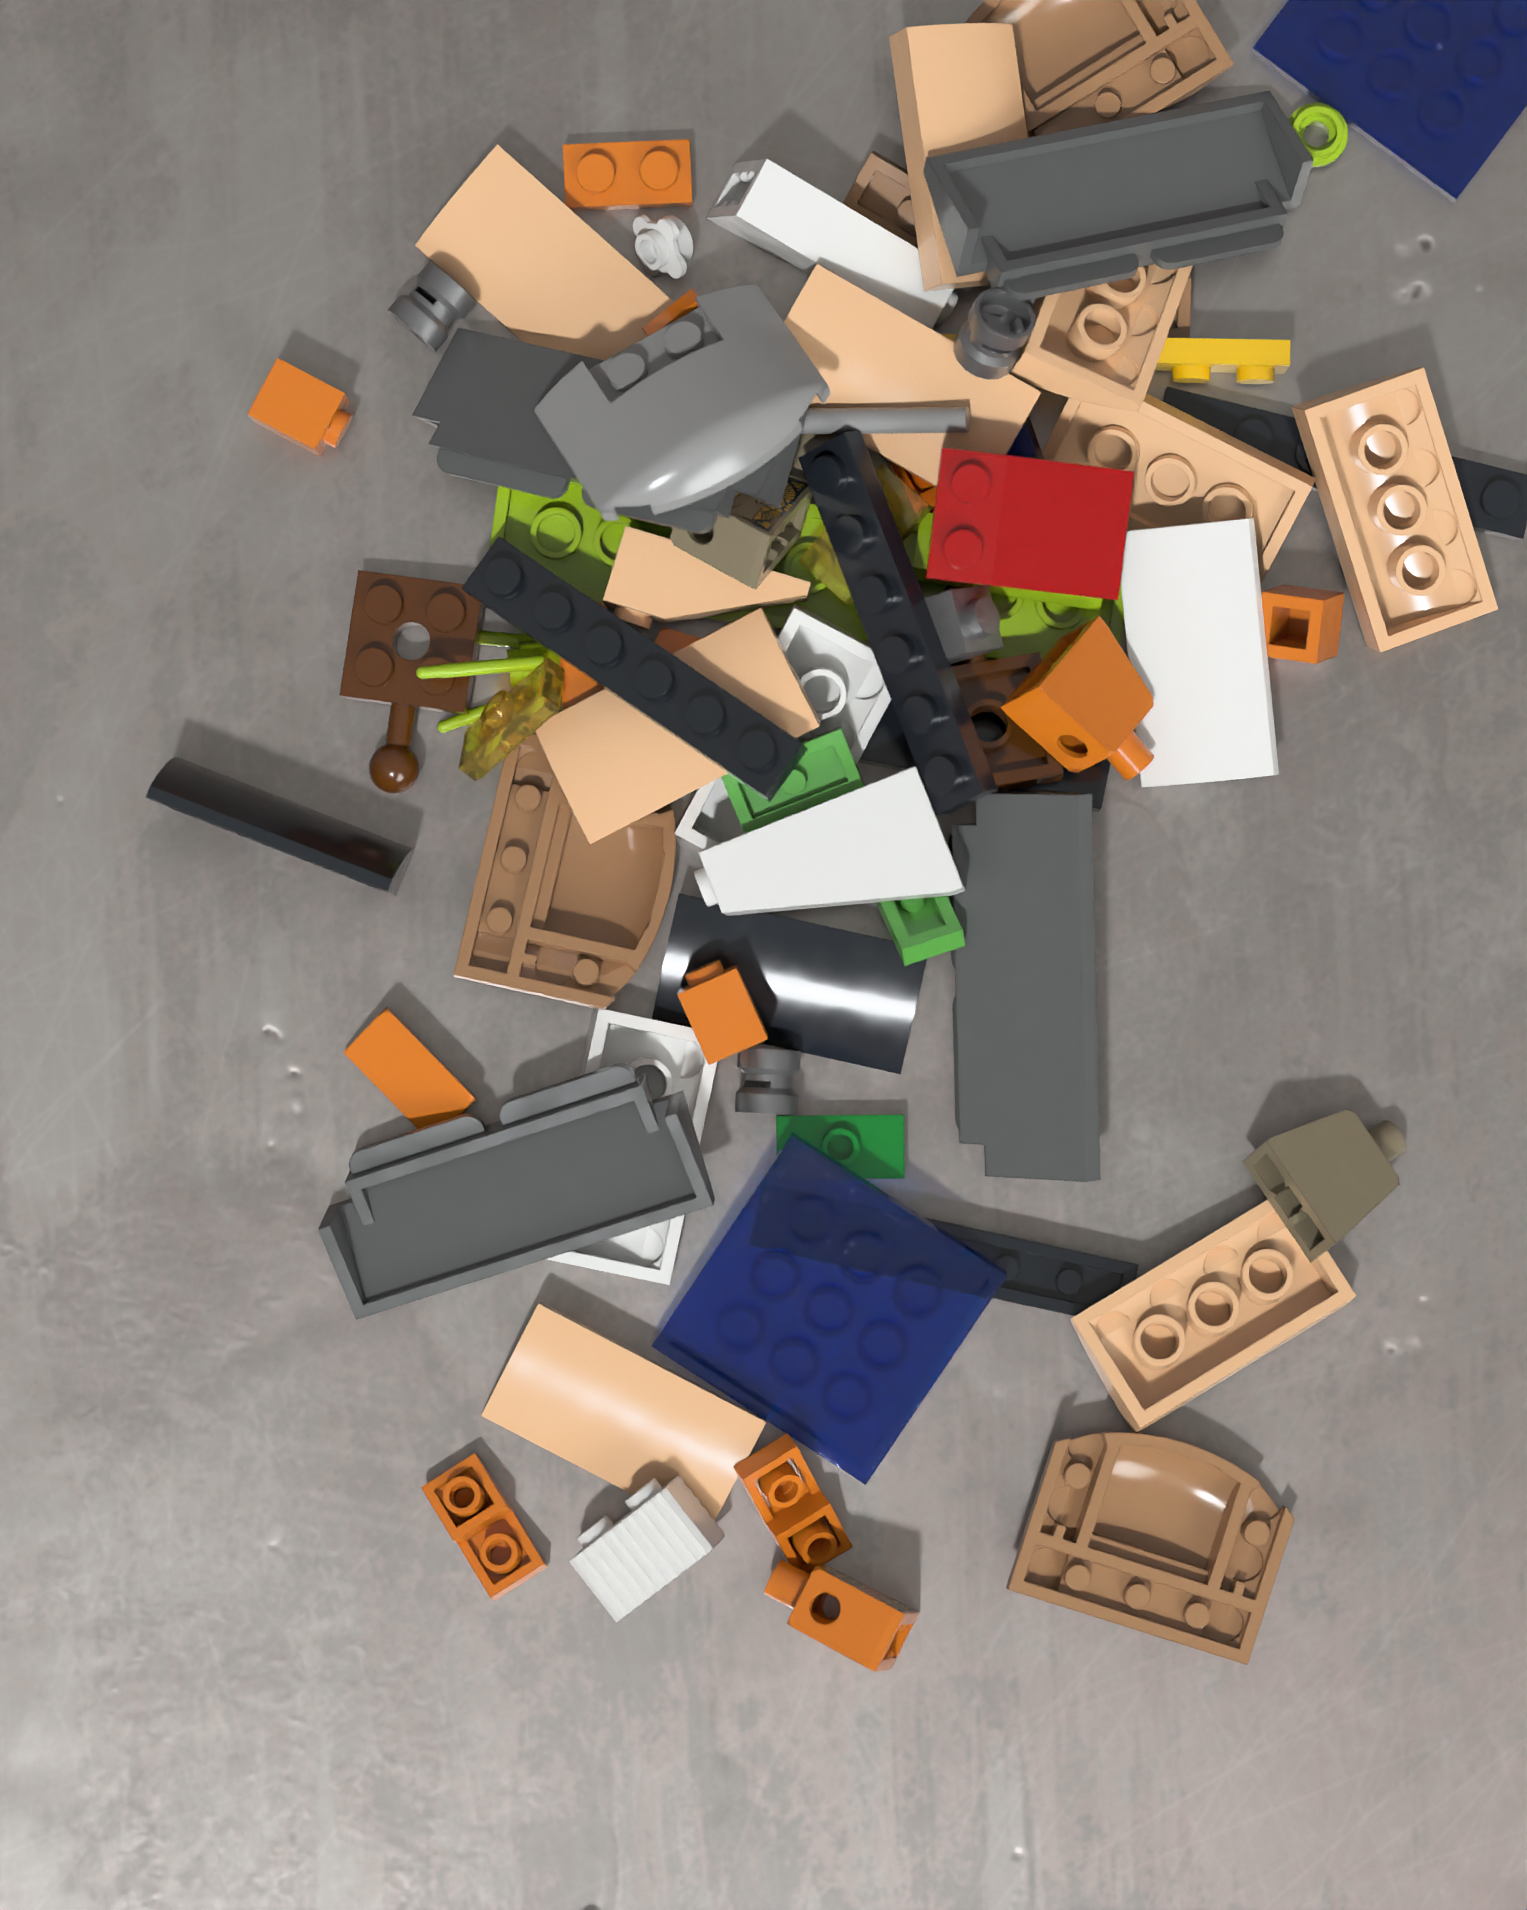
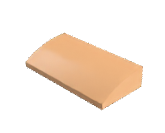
[889,23,1028,292]
[415,144,674,361]
[784,264,1041,487]
[1009,264,1193,411]
[1292,367,1498,652]
[533,607,821,844]
[1070,1199,1356,1433]
[481,1302,766,1519]

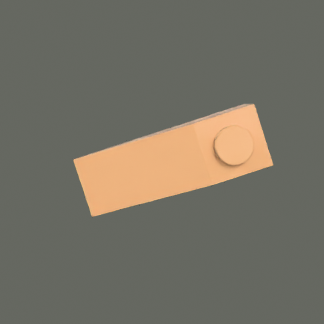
[603,526,811,630]

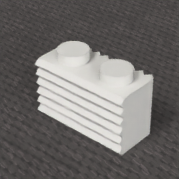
[569,1475,725,1622]

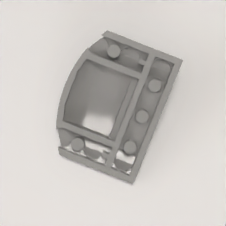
[534,284,831,521]

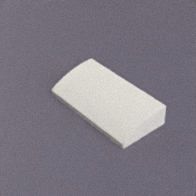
[1121,518,1279,788]
[674,604,891,850]
[547,1008,718,1285]

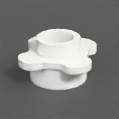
[633,215,693,279]

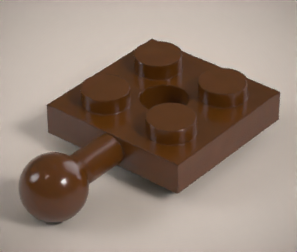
[339,570,484,794]
[941,586,1064,792]

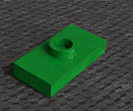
[776,1114,905,1180]

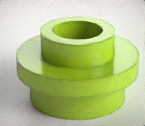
[1288,103,1348,167]

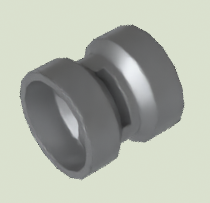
[388,262,477,352]
[953,288,1035,380]
[735,1048,801,1115]

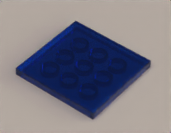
[1251,0,1527,203]
[652,1132,1007,1485]

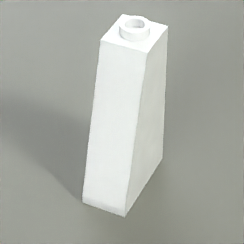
[706,159,959,329]
[694,766,966,916]

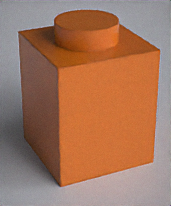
[248,358,353,457]
[1261,584,1345,664]
[677,960,768,1065]

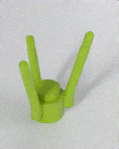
[416,630,561,733]

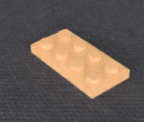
[1039,393,1316,585]

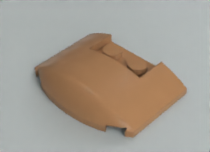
[965,0,1234,138]
[453,730,676,1010]
[1006,1431,1295,1665]

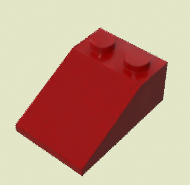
[925,448,1134,600]

